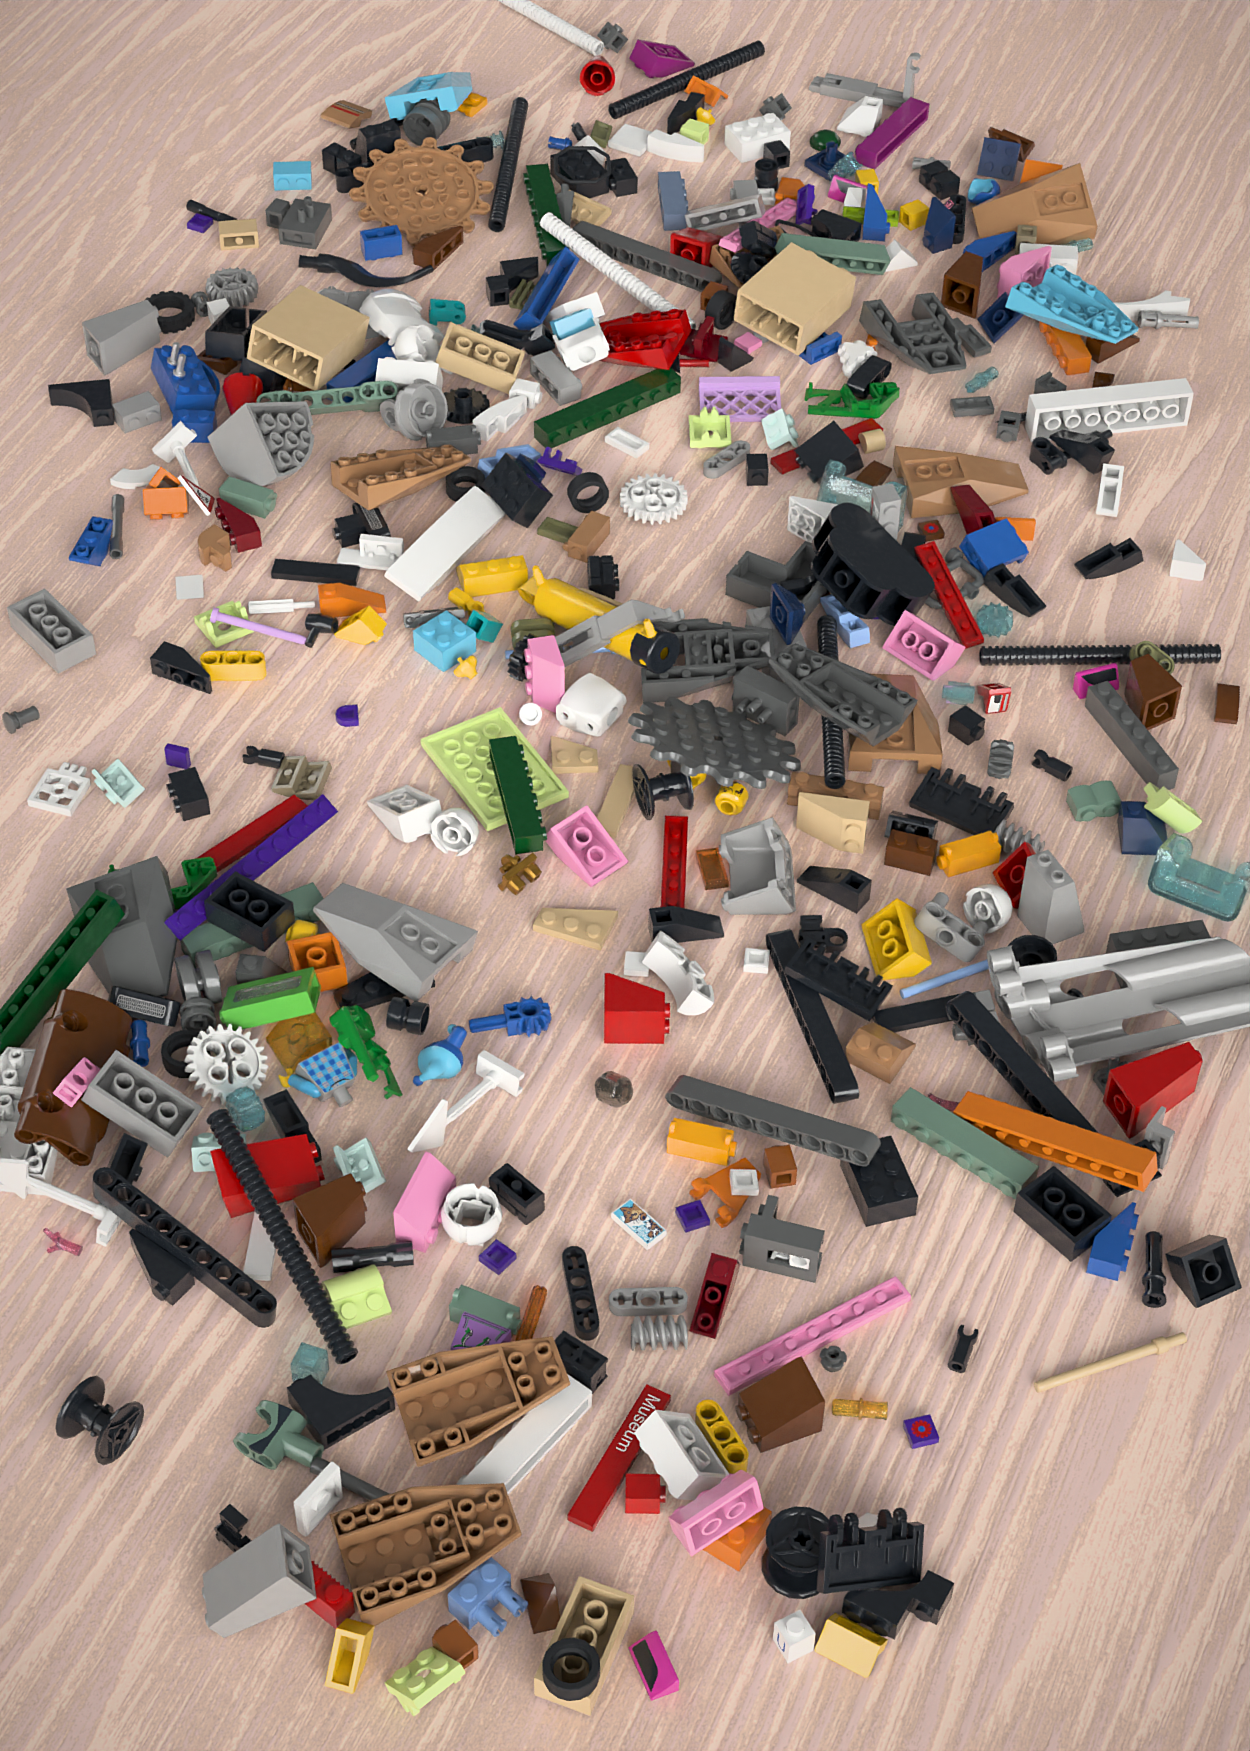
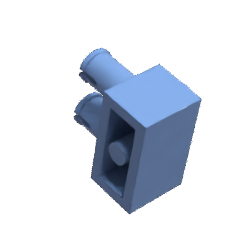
[448,1557,528,1637]

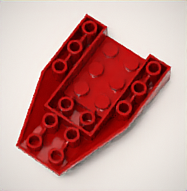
[599,309,692,370]

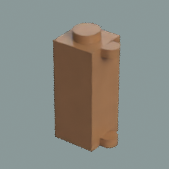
[562,511,610,563]

